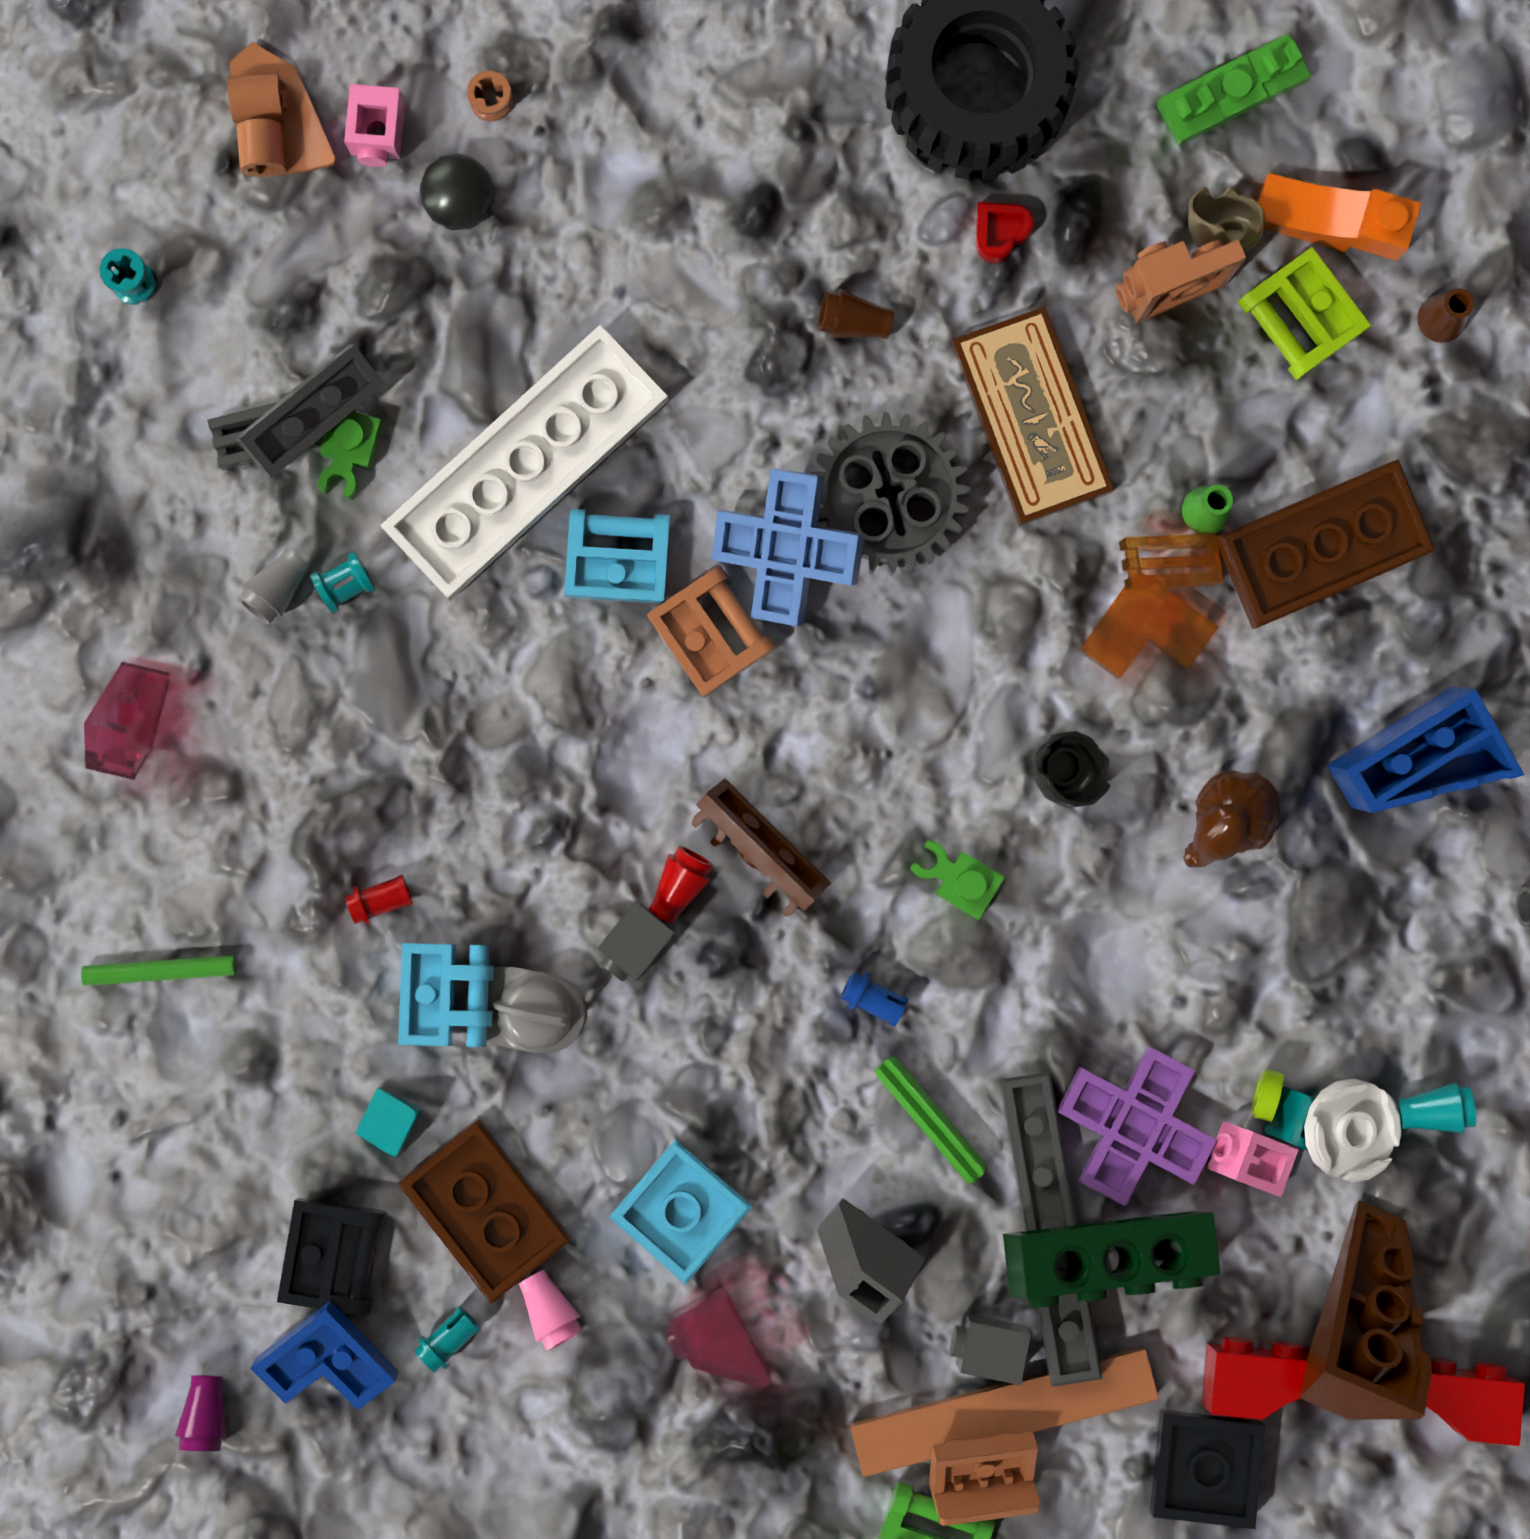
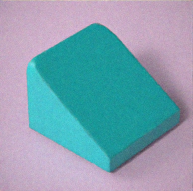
[355,1087,423,1158]
[1265,1087,1315,1151]

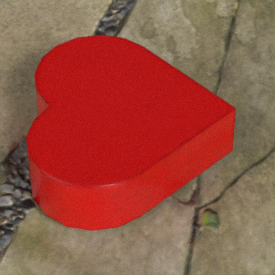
[975,202,1034,263]

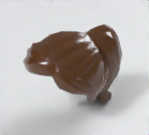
[1183,770,1280,868]

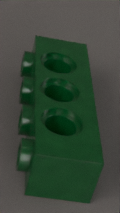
[1003,1211,1221,1308]

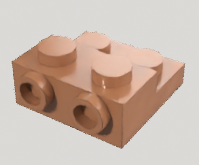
[1115,240,1246,324]

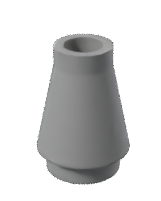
[238,549,310,624]

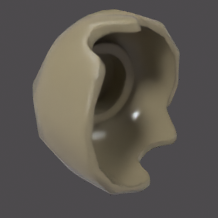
[1188,187,1265,252]

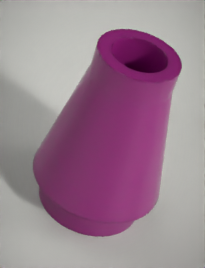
[175,1375,227,1451]

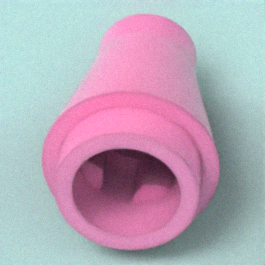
[518,1270,583,1351]

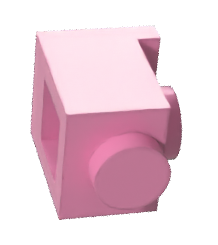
[344,84,407,167]

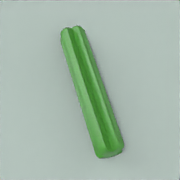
[875,1056,988,1184]

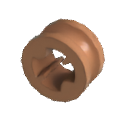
[467,70,513,122]

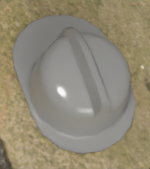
[465,967,585,1054]

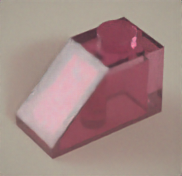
[84,661,170,780]
[664,1284,772,1388]

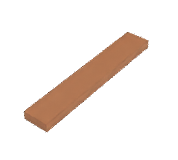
[849,1346,1159,1477]

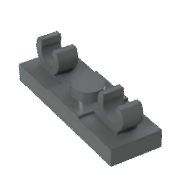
[235,344,385,479]

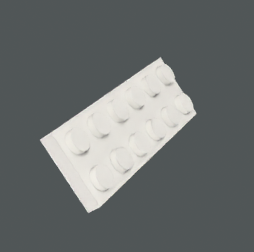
[380,325,669,601]

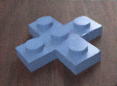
[711,468,865,627]

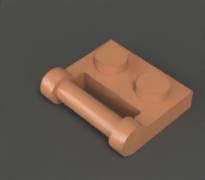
[646,566,777,698]

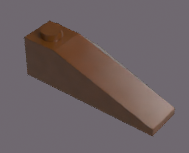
[1300,1200,1432,1420]

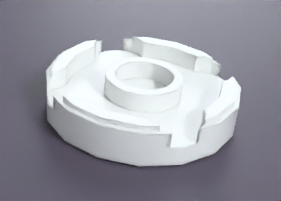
[1304,1078,1402,1182]

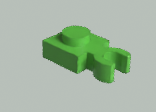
[318,411,384,501]
[910,840,1005,920]

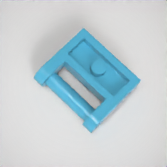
[564,509,671,604]

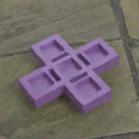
[1057,1046,1217,1206]

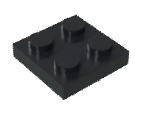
[1150,1409,1266,1529]

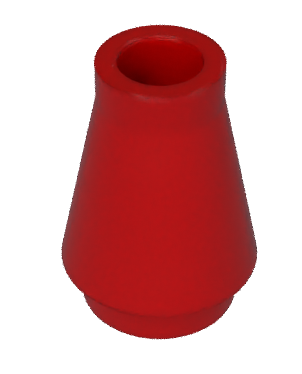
[648,846,714,924]

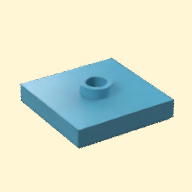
[609,1138,752,1285]

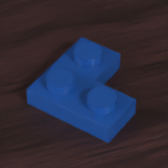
[251,1301,399,1410]

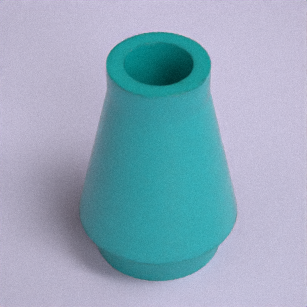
[1397,1082,1477,1133]

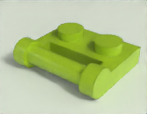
[1237,247,1371,381]

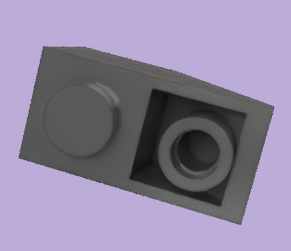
[817,1198,926,1325]

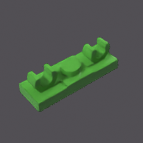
[1156,34,1311,147]

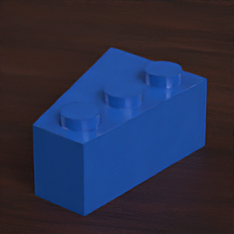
[1327,687,1525,813]

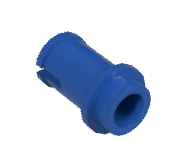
[840,972,908,1027]

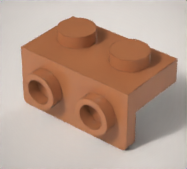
[929,1432,1041,1526]

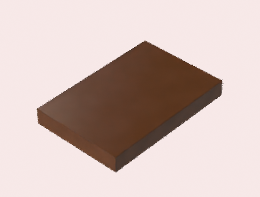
[397,1119,572,1304]

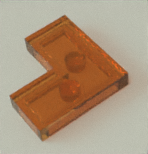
[1078,569,1219,679]

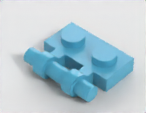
[398,943,494,1047]

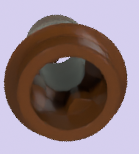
[1417,288,1474,343]
[818,289,894,339]

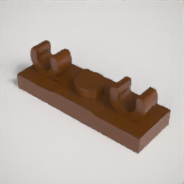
[692,778,831,917]

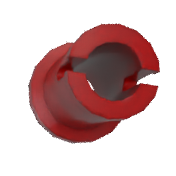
[345,874,413,925]

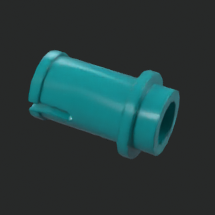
[414,1306,481,1373]

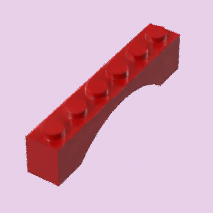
[1201,1336,1525,1446]

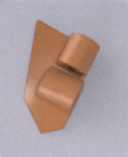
[227,42,336,177]

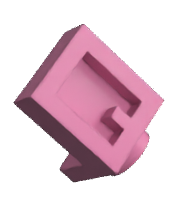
[1207,1122,1298,1197]

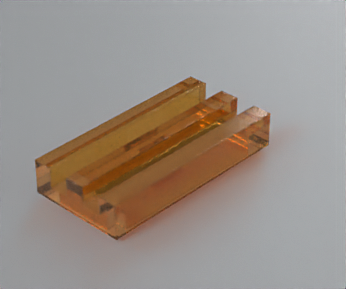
[1119,534,1223,590]

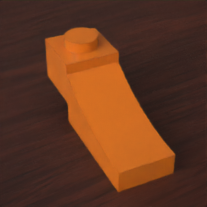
[1257,173,1421,261]

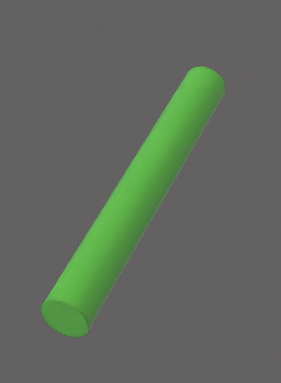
[81,955,237,986]

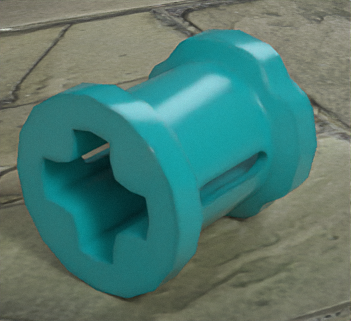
[99,248,157,305]
[310,551,376,614]

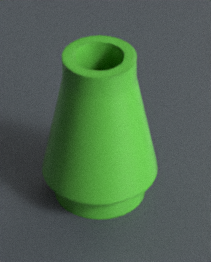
[1182,485,1233,535]

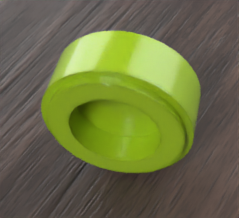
[1251,1069,1284,1122]

